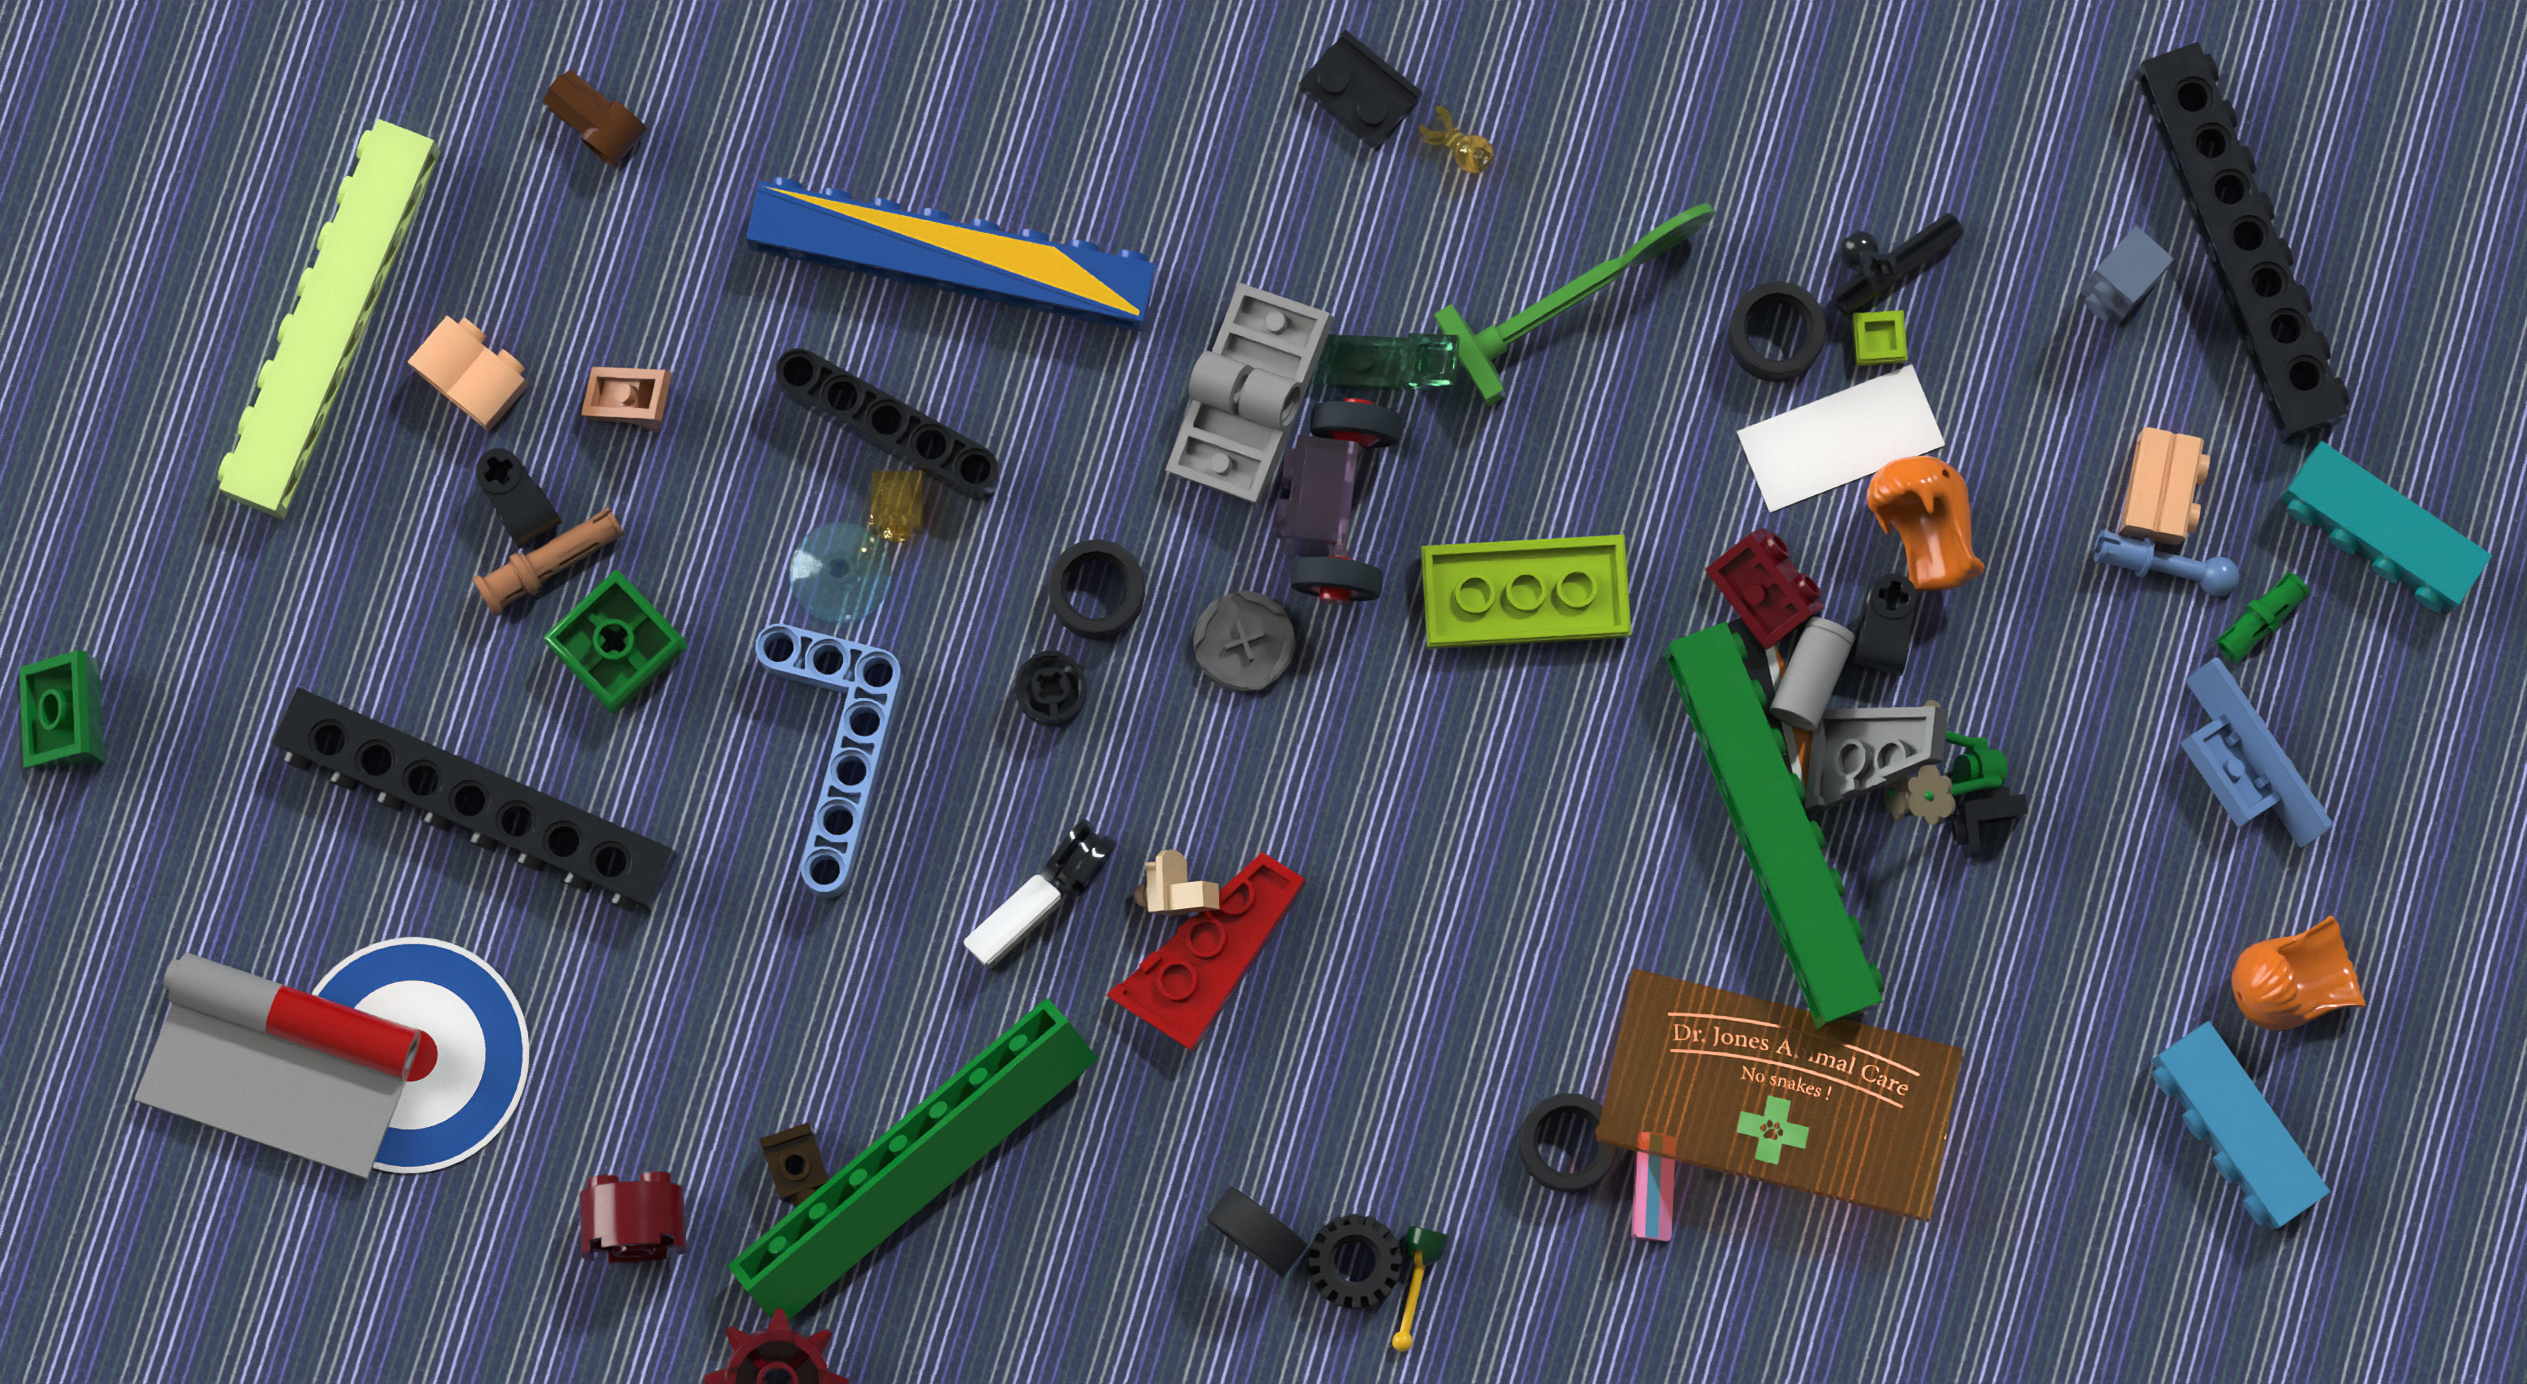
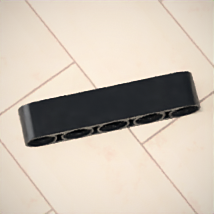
[775,348,1000,500]

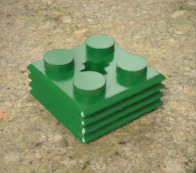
[543,570,687,714]

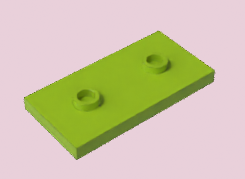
[1421,535,1631,649]

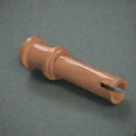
[472,507,625,618]

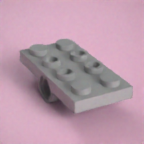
[1165,282,1335,506]

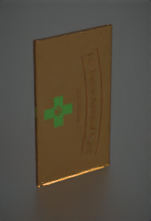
[1595,968,1963,1222]

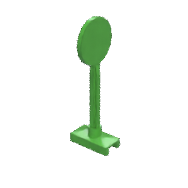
[1434,203,1716,407]

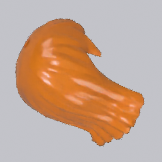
[1867,456,1985,592]
[2231,916,2366,1031]

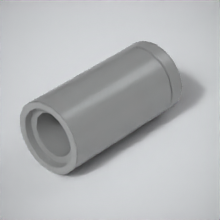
[1769,617,1855,731]

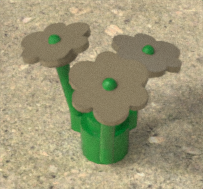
[1883,700,2008,825]

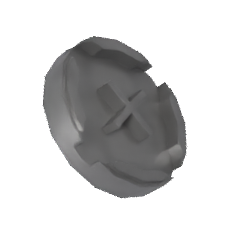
[1193,590,1295,693]

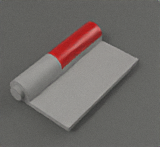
[134,952,421,1180]

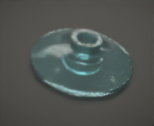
[790,522,892,623]

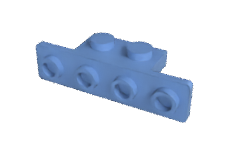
[2180,657,2333,847]

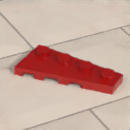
[1106,852,1307,1053]

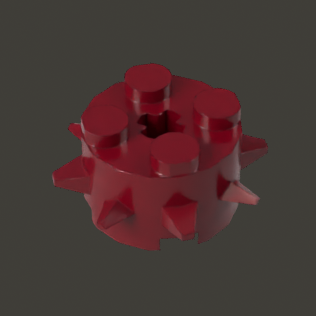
[704,1309,849,1384]

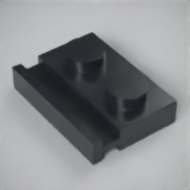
[1298,29,1422,151]

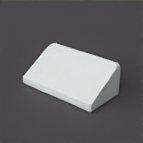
[964,875,1062,969]

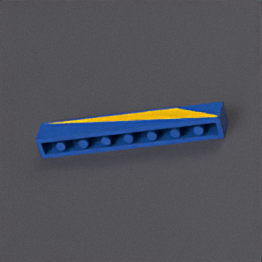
[746,177,1156,333]

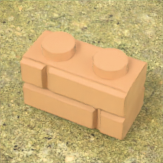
[2119,427,2210,545]

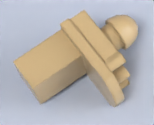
[1133,849,1219,916]

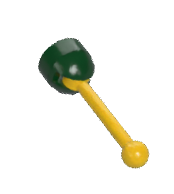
[1392,1225,1449,1352]

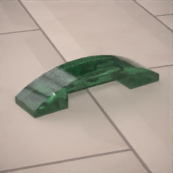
[1309,333,1460,390]

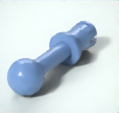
[2093,530,2239,597]

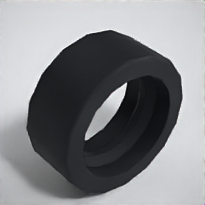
[1728,281,1827,382]
[1048,539,1145,640]
[1519,1093,1618,1193]
[1207,1186,1307,1277]

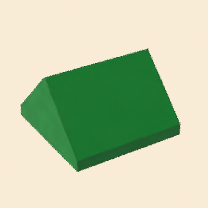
[19,650,104,768]

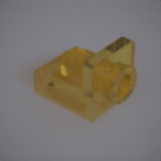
[869,471,923,543]

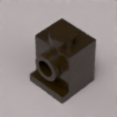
[759,1122,830,1206]

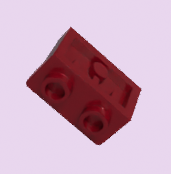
[1704,528,1825,650]

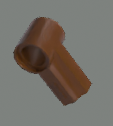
[542,69,648,168]

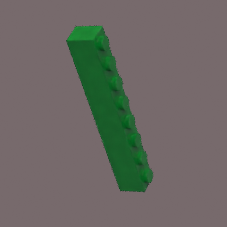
[1663,621,1885,1030]
[727,998,1098,1321]

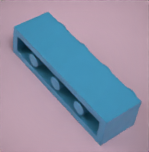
[2150,1021,2331,1230]

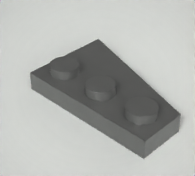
[1804,706,1948,813]

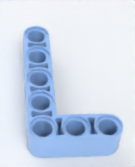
[755,624,903,898]

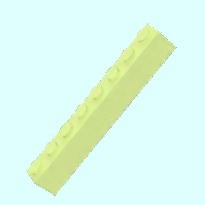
[217,119,441,520]

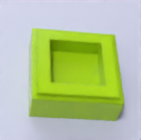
[1851,310,1908,366]

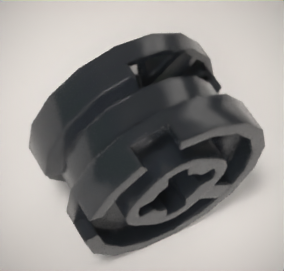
[1015,651,1087,727]
[1041,818,1117,900]

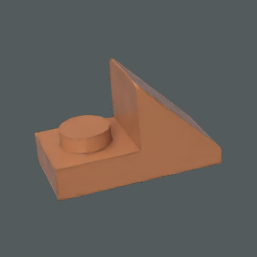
[581,367,672,433]

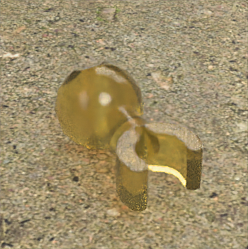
[1419,106,1494,174]

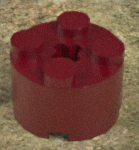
[579,1171,687,1263]

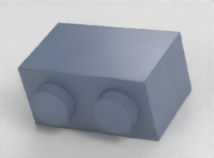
[2081,226,2174,325]

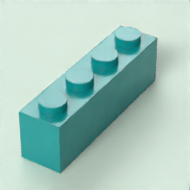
[2279,441,2493,613]

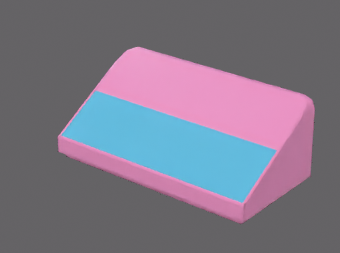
[1631,1133,1676,1242]

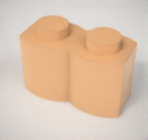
[408,316,528,432]

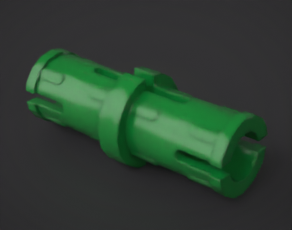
[2215,571,2311,664]

